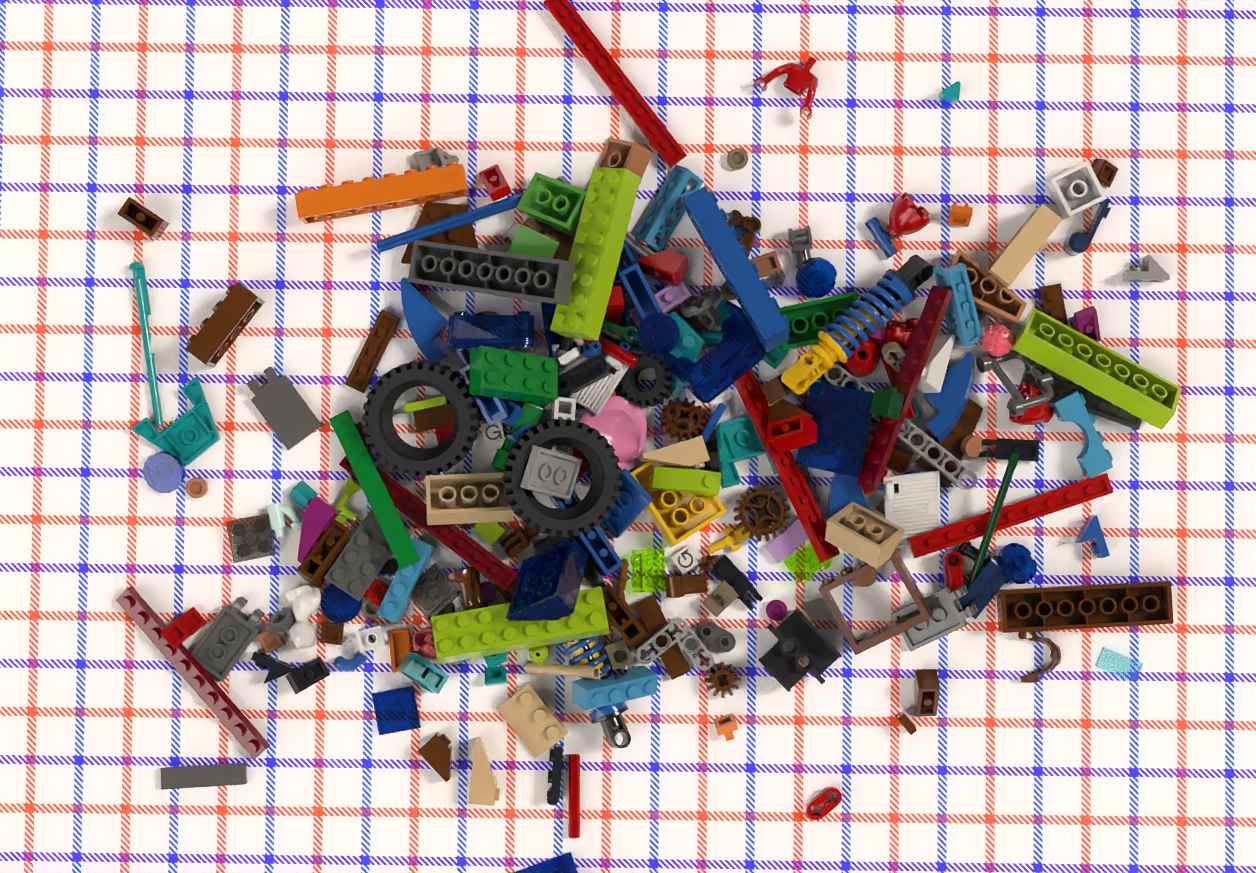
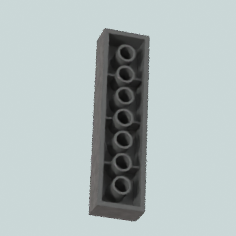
[408,240,575,306]

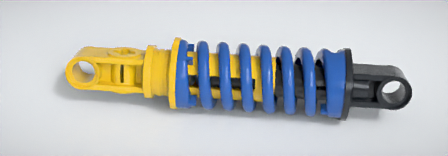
[781,254,934,394]
[544,570,631,749]

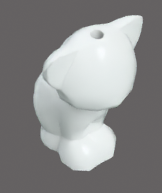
[284,585,321,648]

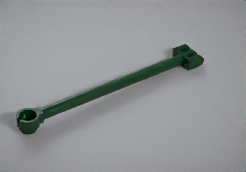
[966,450,1019,589]

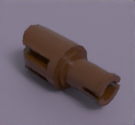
[499,526,540,559]

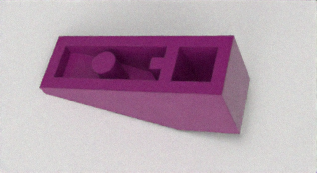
[297,496,341,563]

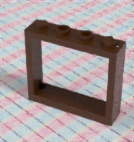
[818,549,932,656]

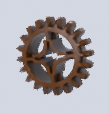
[733,485,791,542]

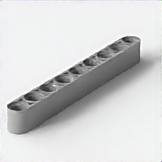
[824,364,978,490]

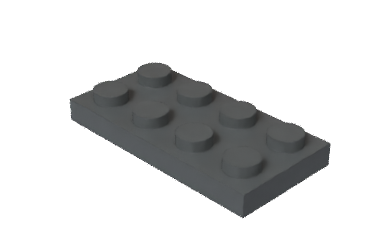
[324,509,393,602]

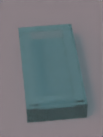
[1095,647,1143,683]

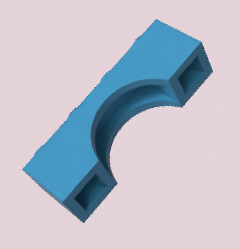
[1050,390,1113,478]
[377,537,437,623]
[572,665,658,710]

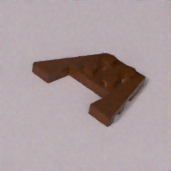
[401,202,479,265]

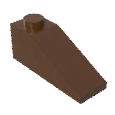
[297,520,352,588]
[602,583,650,649]

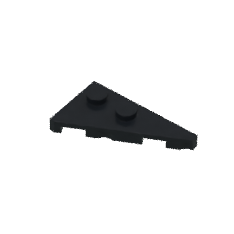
[534,535,606,588]

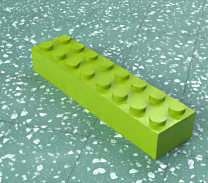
[550,167,641,341]
[1012,307,1182,430]
[431,586,610,664]

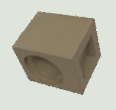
[605,638,633,672]

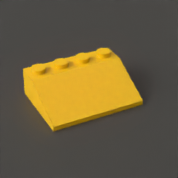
[630,441,727,548]

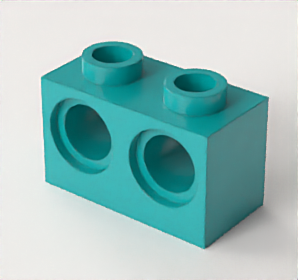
[397,652,450,694]

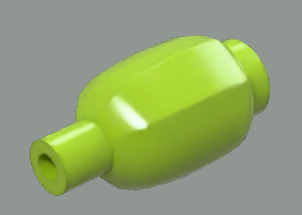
[529,645,549,663]

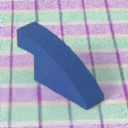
[617,240,666,329]
[401,277,451,363]
[455,338,509,426]
[923,352,975,443]
[827,450,868,519]

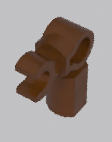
[728,210,761,257]

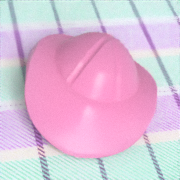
[580,396,647,471]

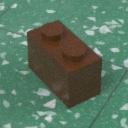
[117,197,170,241]

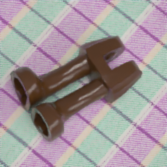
[446,566,489,612]

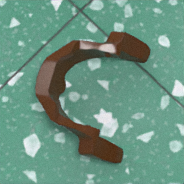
[1018,631,1061,683]

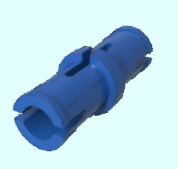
[865,217,899,259]

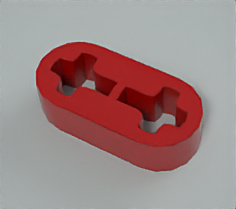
[806,786,842,820]

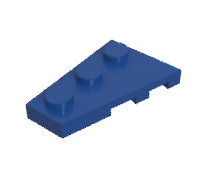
[603,468,654,538]

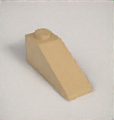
[639,436,710,470]
[468,737,500,806]

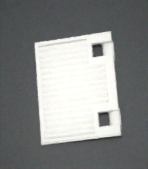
[554,338,629,415]
[883,470,941,548]

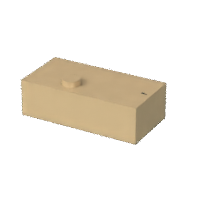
[986,204,1063,287]
[425,472,513,525]

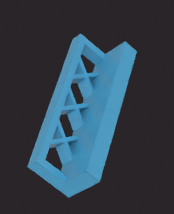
[633,164,704,252]
[932,262,983,348]

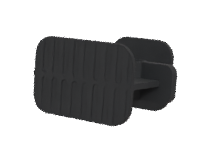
[758,609,842,692]

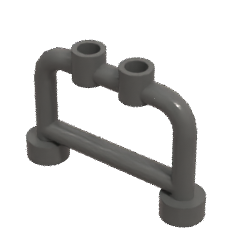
[976,351,1053,417]

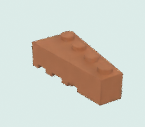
[943,248,1027,326]

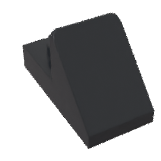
[251,651,296,684]
[285,657,330,694]

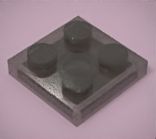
[226,513,277,563]
[410,562,461,621]

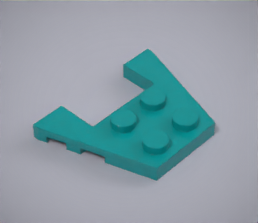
[628,311,705,400]
[132,377,221,466]
[716,415,777,489]

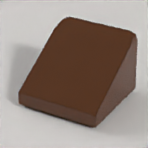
[1091,158,1118,188]

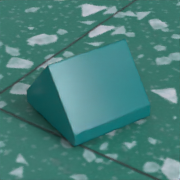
[939,81,961,104]
[701,331,723,350]
[289,480,318,510]
[485,665,508,687]

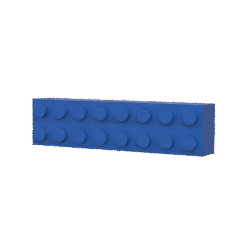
[683,186,791,352]

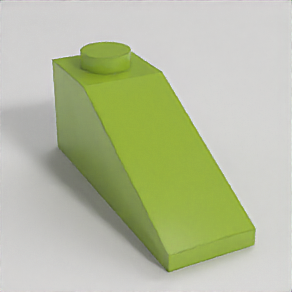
[652,467,721,497]

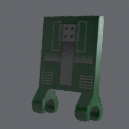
[600,320,641,355]

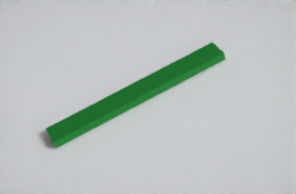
[329,410,421,570]

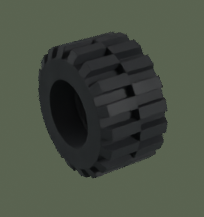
[619,352,676,407]

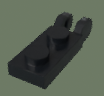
[558,354,610,398]
[979,438,1040,462]
[711,554,764,611]
[546,744,563,806]

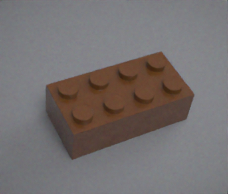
[185,282,265,368]

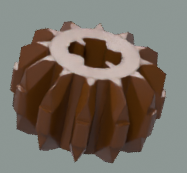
[704,662,741,698]

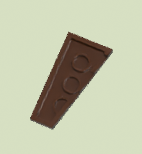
[915,398,983,488]

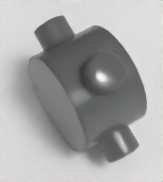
[774,271,786,288]

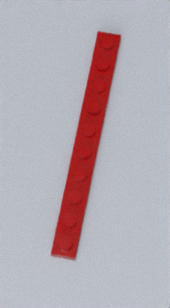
[543,0,687,169]
[729,364,840,563]
[907,473,1113,558]

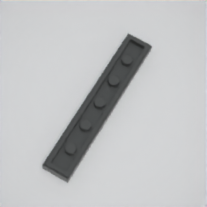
[1019,370,1142,430]

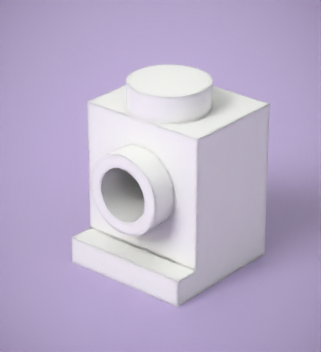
[355,625,389,653]

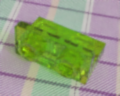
[783,543,833,584]
[631,549,665,592]

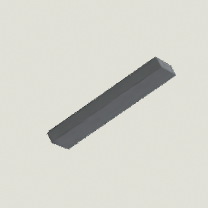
[160,762,248,790]

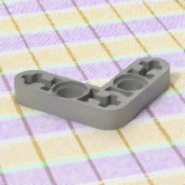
[635,617,714,670]

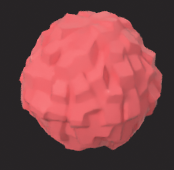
[982,323,1015,357]
[412,627,436,659]

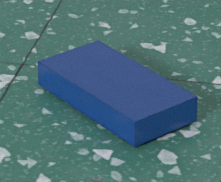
[700,403,727,443]

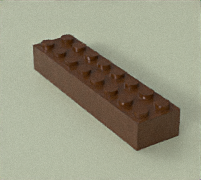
[996,580,1174,633]

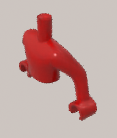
[754,56,819,120]

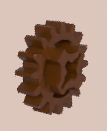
[660,397,706,441]

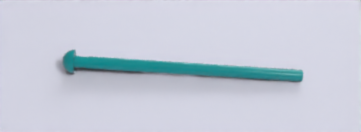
[128,261,164,426]

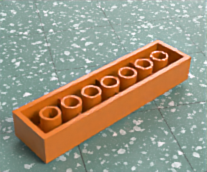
[294,162,470,224]

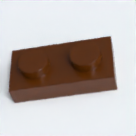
[1039,283,1068,325]

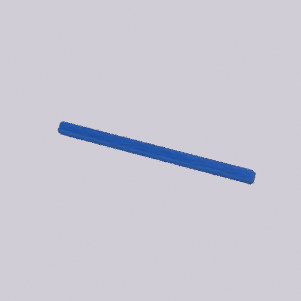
[376,192,525,252]

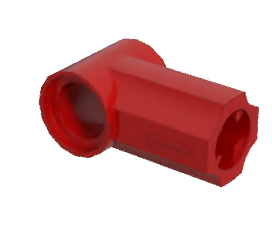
[941,549,963,592]

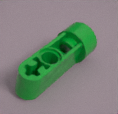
[491,402,545,471]

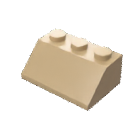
[825,501,905,569]
[496,682,568,758]

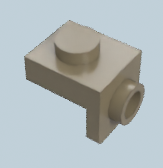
[702,580,739,617]

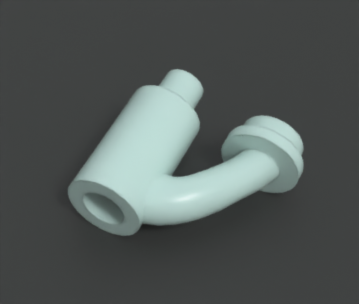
[267,503,302,538]

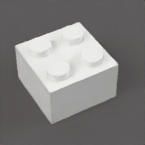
[1045,161,1107,220]

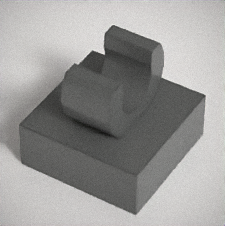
[266,611,295,637]

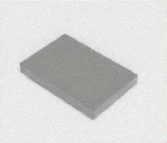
[520,445,583,500]

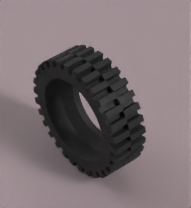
[362,360,481,478]
[502,419,622,537]

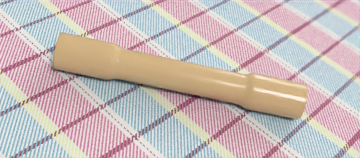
[524,661,600,679]

